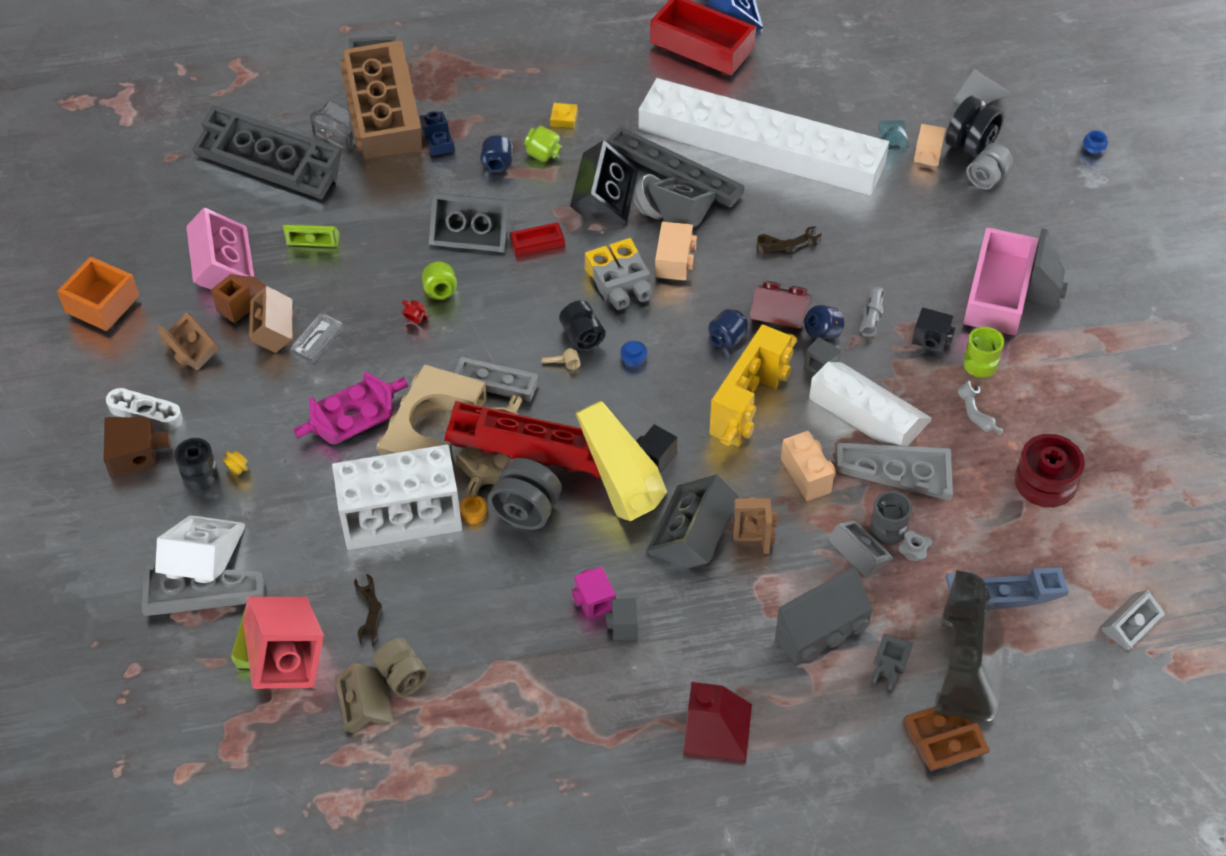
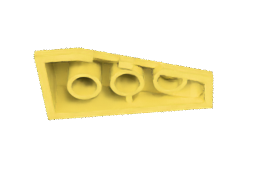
[575,401,667,521]

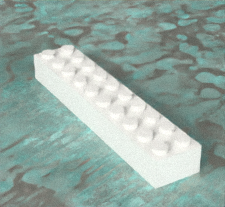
[639,78,889,196]

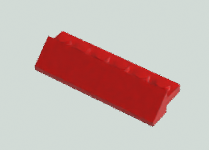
[444,401,601,478]

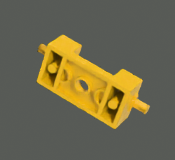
[709,324,797,447]

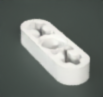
[106,388,183,430]

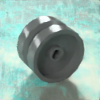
[488,458,562,530]

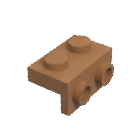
[156,312,220,371]
[732,497,777,554]

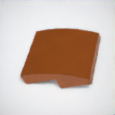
[903,698,990,771]

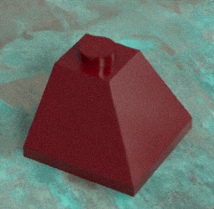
[683,682,752,763]

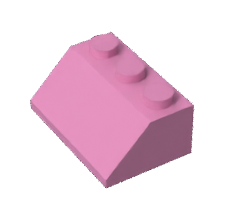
[186,207,254,289]

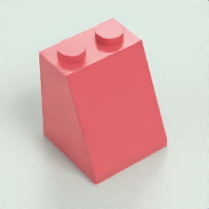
[243,597,324,689]

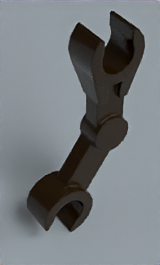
[757,226,822,254]
[354,574,383,646]

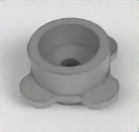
[899,531,932,561]

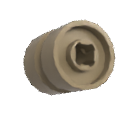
[373,638,429,697]

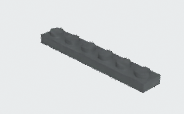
[606,126,745,208]

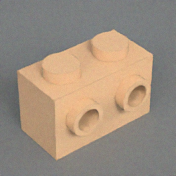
[655,222,697,280]
[781,430,836,502]

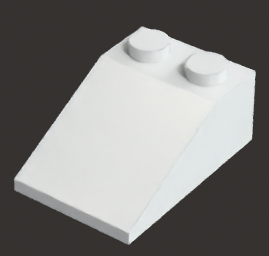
[155,515,245,583]

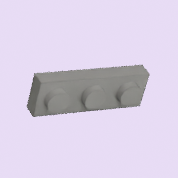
[454,357,539,402]

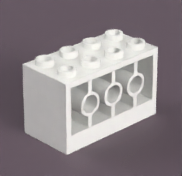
[332,444,462,551]

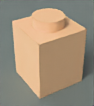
[914,124,946,166]

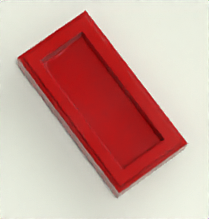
[509,222,565,256]

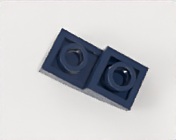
[419,111,455,156]

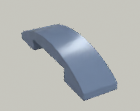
[945,567,1069,609]

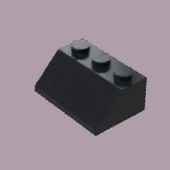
[570,140,638,225]

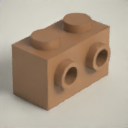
[249,286,293,353]

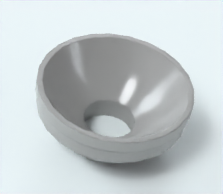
[634,174,663,219]

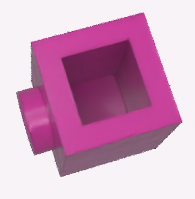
[571,566,616,620]

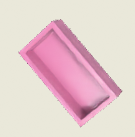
[963,227,1039,336]

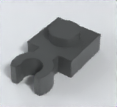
[872,634,913,690]

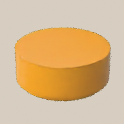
[459,495,488,524]

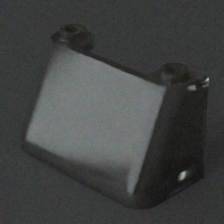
[934,570,1004,722]

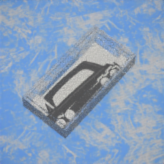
[290,312,344,364]

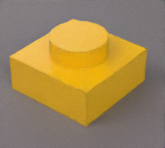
[550,103,578,128]

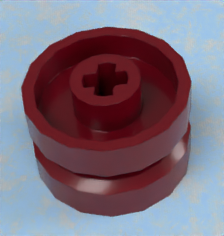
[1015,434,1085,508]

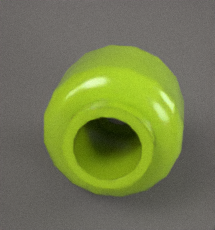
[524,126,562,163]
[421,261,457,300]

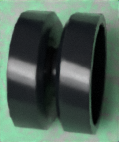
[945,95,1005,158]

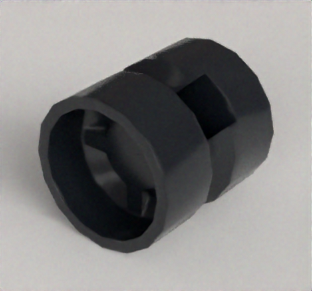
[559,300,606,351]
[174,438,219,491]

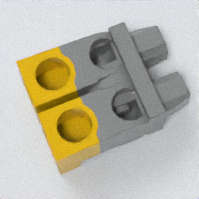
[585,238,652,310]

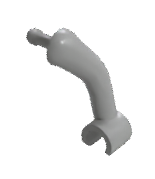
[958,380,1003,435]

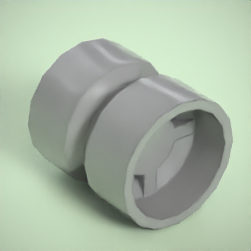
[966,143,1013,190]

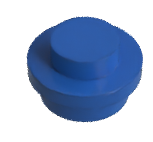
[1083,130,1108,153]
[621,341,647,366]

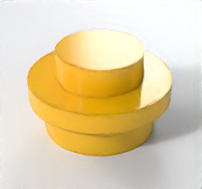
[221,450,248,476]

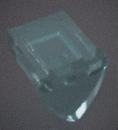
[879,120,909,150]

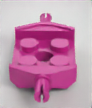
[293,372,409,444]

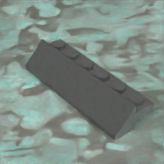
[192,105,342,199]

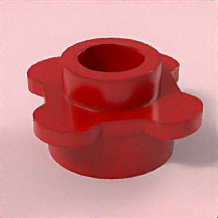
[402,300,429,323]

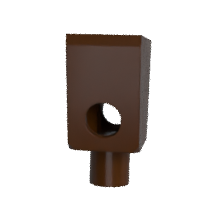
[104,417,171,477]

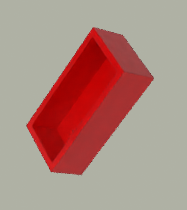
[650,0,756,75]

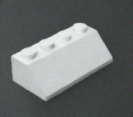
[809,362,932,446]

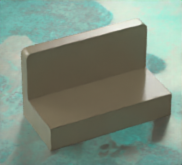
[335,662,393,733]

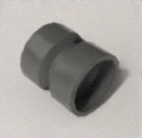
[870,491,912,545]

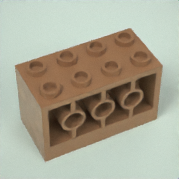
[340,40,422,160]

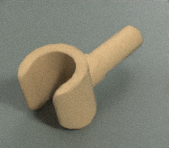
[542,349,581,370]

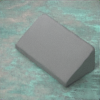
[828,520,893,577]
[1100,590,1165,650]

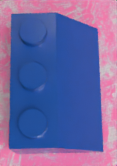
[706,0,763,31]

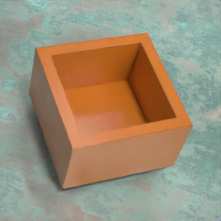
[57,256,139,331]

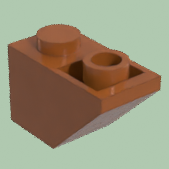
[211,274,267,323]

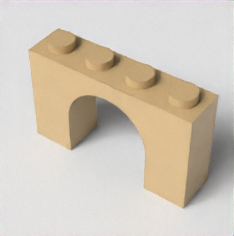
[376,364,487,464]

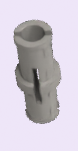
[859,286,885,337]

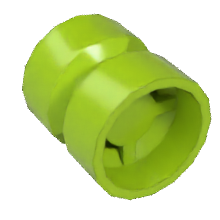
[963,326,1004,378]

